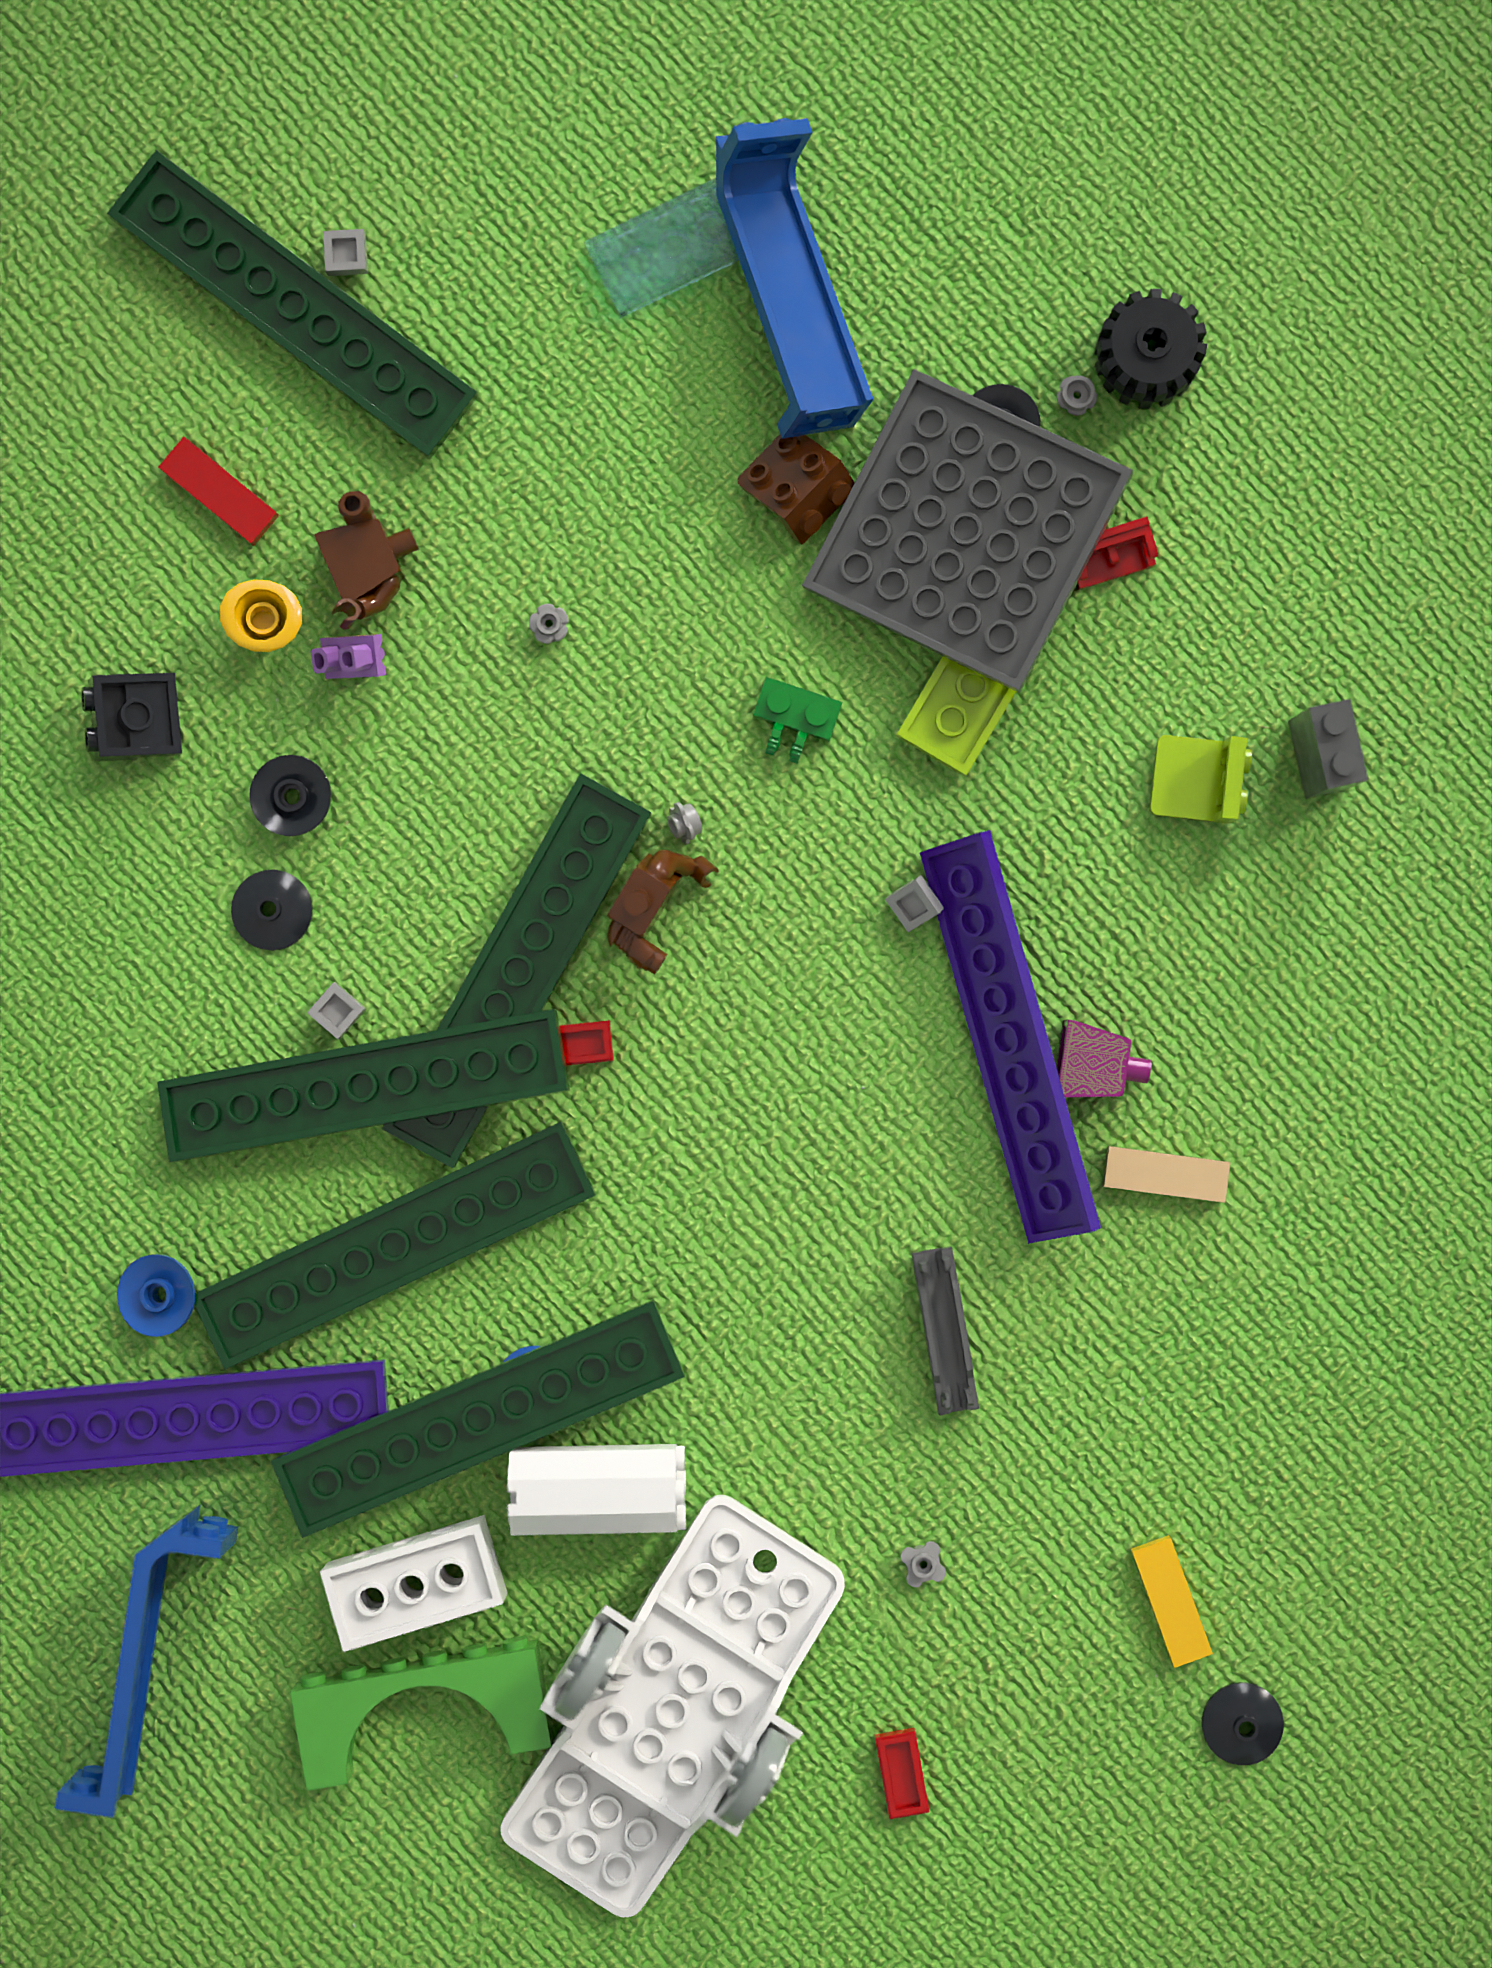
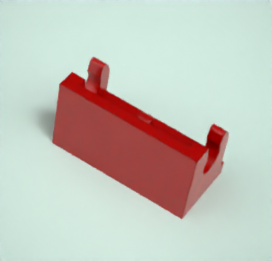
[1076,516,1158,591]

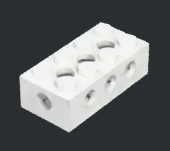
[320,1515,508,1652]

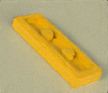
[1130,1535,1213,1668]

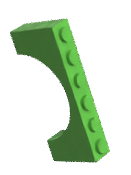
[290,1636,554,1791]

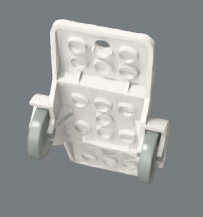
[501,1495,845,1917]

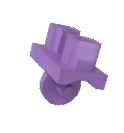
[311,634,387,679]

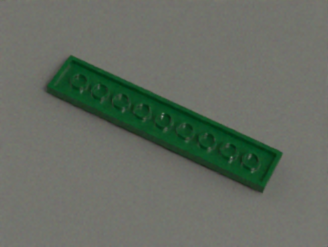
[107,150,478,459]
[382,773,652,1168]
[157,1009,570,1162]
[194,1121,596,1370]
[271,1299,685,1538]

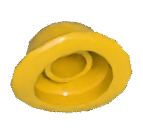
[220,579,302,652]

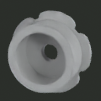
[1057,376,1097,415]
[529,604,569,644]

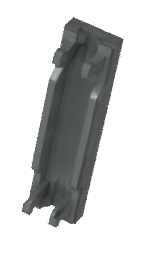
[911,1246,979,1415]

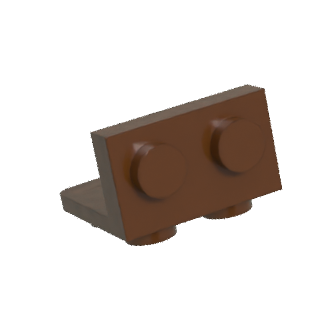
[737,434,855,545]

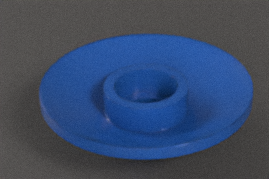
[117,1254,195,1337]

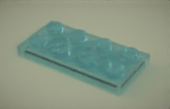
[584,178,739,318]

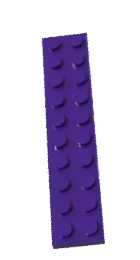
[919,830,1101,1244]
[0,1359,389,1477]

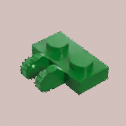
[753,677,843,764]

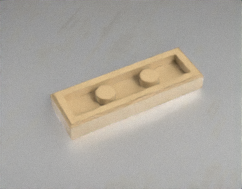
[1102,1146,1230,1203]

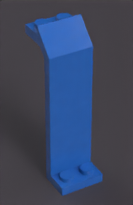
[716,118,874,439]
[55,1504,239,1817]

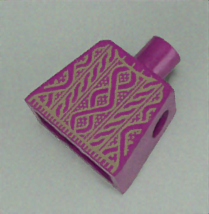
[1056,1019,1151,1097]

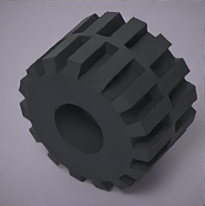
[1094,289,1207,409]

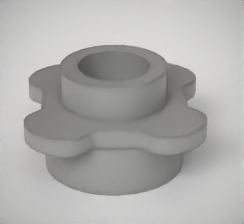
[667,802,702,845]
[901,1541,946,1587]

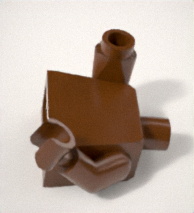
[314,491,419,630]
[607,850,719,975]

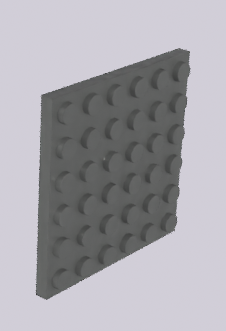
[802,369,1133,693]

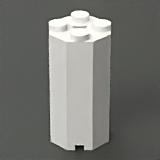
[508,1444,686,1535]

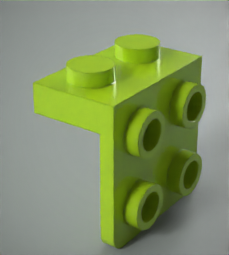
[1150,735,1252,824]

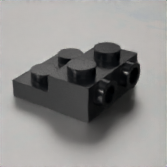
[81,673,182,761]

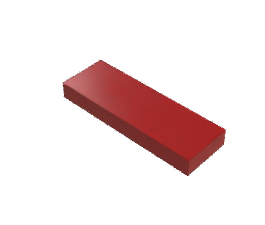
[158,436,279,546]

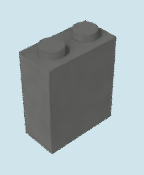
[1288,699,1369,799]

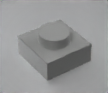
[323,229,368,276]
[885,875,944,932]
[307,982,366,1040]

